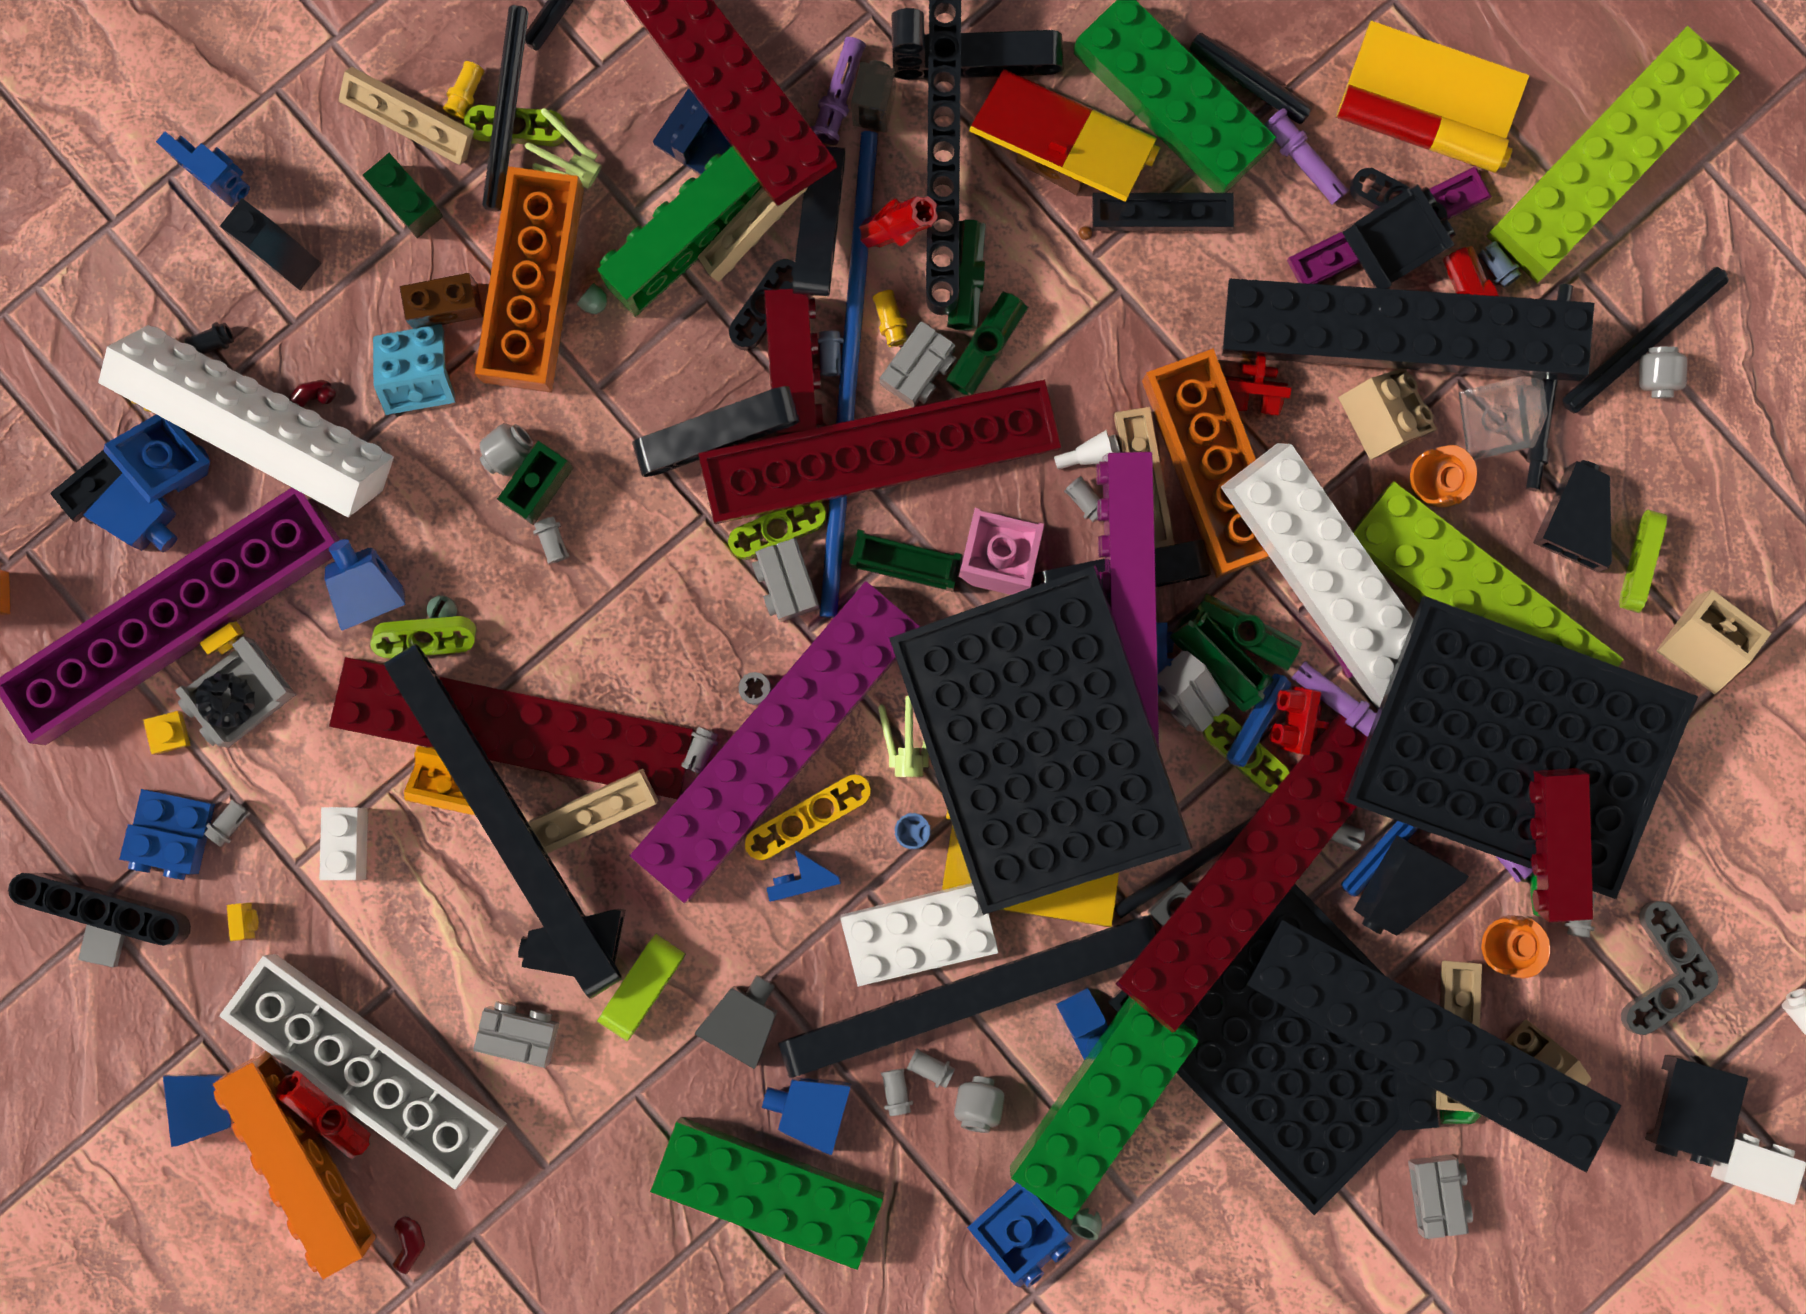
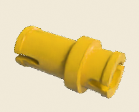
[443,61,485,119]
[872,290,909,348]

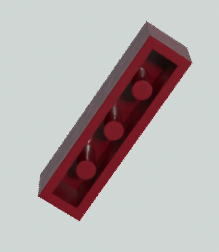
[765,289,823,436]
[1529,768,1593,922]

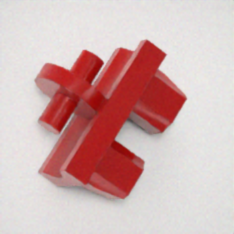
[1224,355,1292,416]
[1269,686,1330,755]

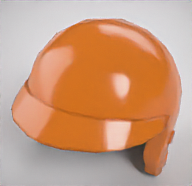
[1410,445,1477,508]
[1481,915,1551,979]

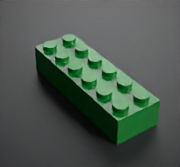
[1073,0,1276,193]
[597,147,762,317]
[1010,996,1199,1220]
[650,1117,884,1270]

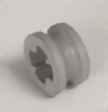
[738,672,771,705]

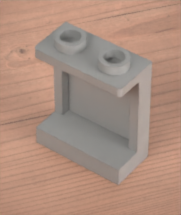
[175,636,296,748]

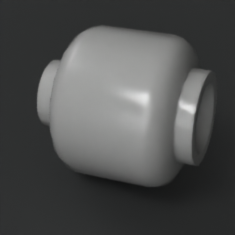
[1639,346,1687,399]
[480,423,533,476]
[954,1076,1005,1133]

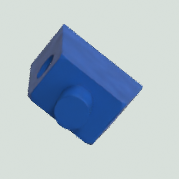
[83,473,177,552]
[325,539,405,631]
[163,1074,231,1147]
[762,1077,852,1155]

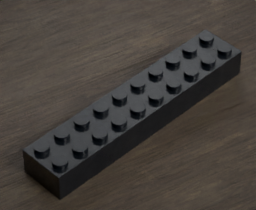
[1222,278,1595,382]
[1246,920,1622,1173]

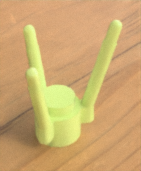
[525,108,602,189]
[878,695,929,777]

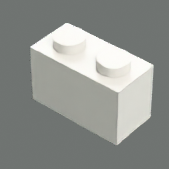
[319,807,368,880]
[1711,1132,1806,1205]

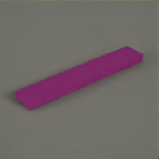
[1287,166,1492,284]

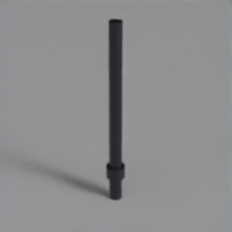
[1526,284,1573,491]
[1114,807,1260,918]

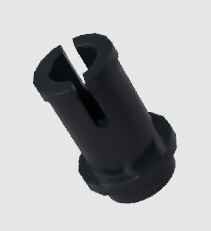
[184,322,234,354]

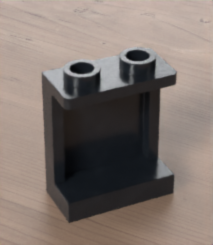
[1341,184,1456,289]
[1645,1055,1748,1167]

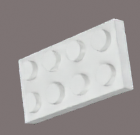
[840,883,998,986]

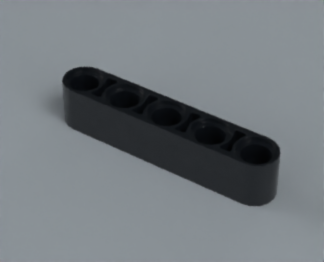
[793,146,845,296]
[632,386,800,477]
[1034,540,1211,587]
[8,873,191,946]

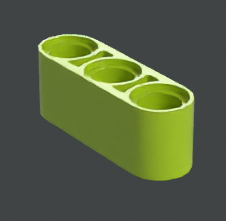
[597,934,686,1042]

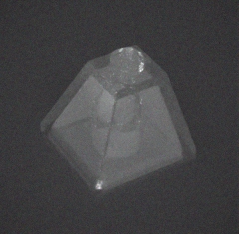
[1459,376,1548,461]

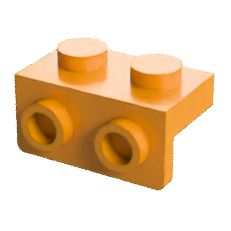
[404,746,475,815]

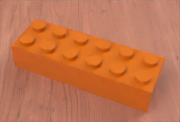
[475,166,584,393]
[1142,348,1271,578]
[213,1051,376,1280]

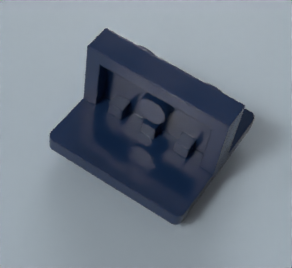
[653,88,732,175]

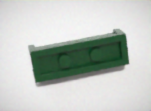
[849,529,962,592]
[1169,604,1274,712]

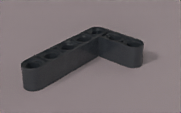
[891,8,1064,80]

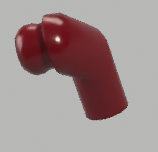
[288,380,336,408]
[392,1216,425,1274]

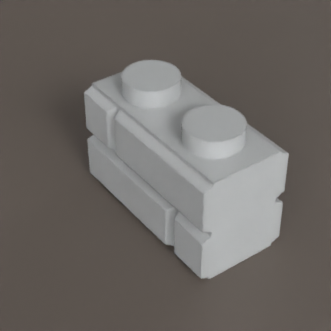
[879,321,956,407]
[752,538,820,622]
[1157,651,1229,732]
[473,1001,559,1068]
[1408,1155,1473,1239]

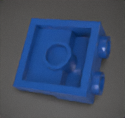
[156,131,250,207]
[104,414,210,504]
[119,789,215,880]
[967,1183,1074,1288]

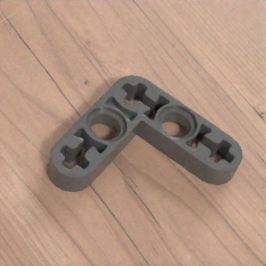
[1621,901,1719,1035]

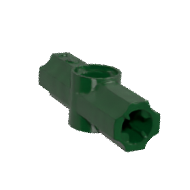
[947,219,986,331]
[946,291,1028,396]
[1200,593,1302,671]

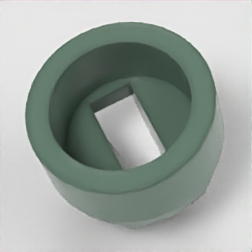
[577,283,607,314]
[427,595,457,618]
[1070,1208,1102,1240]

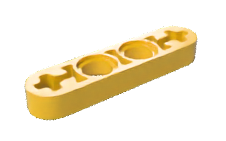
[745,774,871,860]

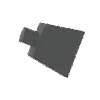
[695,975,778,1069]

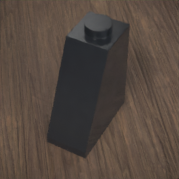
[220,198,321,290]
[1533,460,1612,573]
[1353,835,1469,936]
[518,909,626,977]

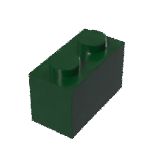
[363,152,443,238]
[497,441,574,525]

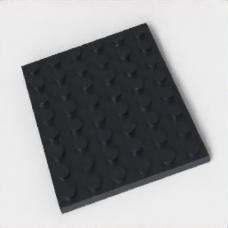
[889,566,1192,915]
[1343,596,1698,899]
[1108,884,1436,1215]

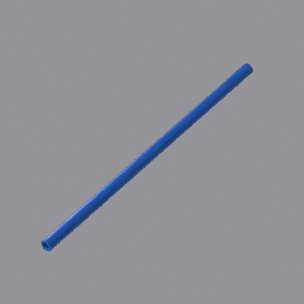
[819,131,878,618]

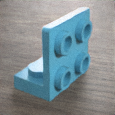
[373,324,455,415]

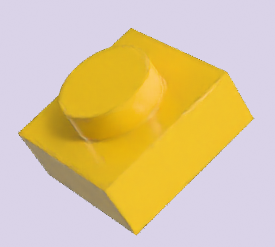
[200,621,245,656]
[143,711,191,755]
[227,902,259,941]

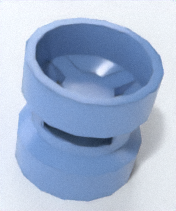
[895,813,930,849]

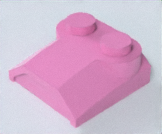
[959,508,1044,595]

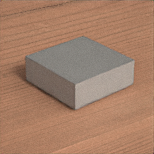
[78,925,125,967]

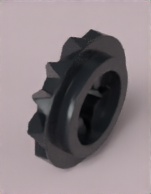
[196,672,255,728]

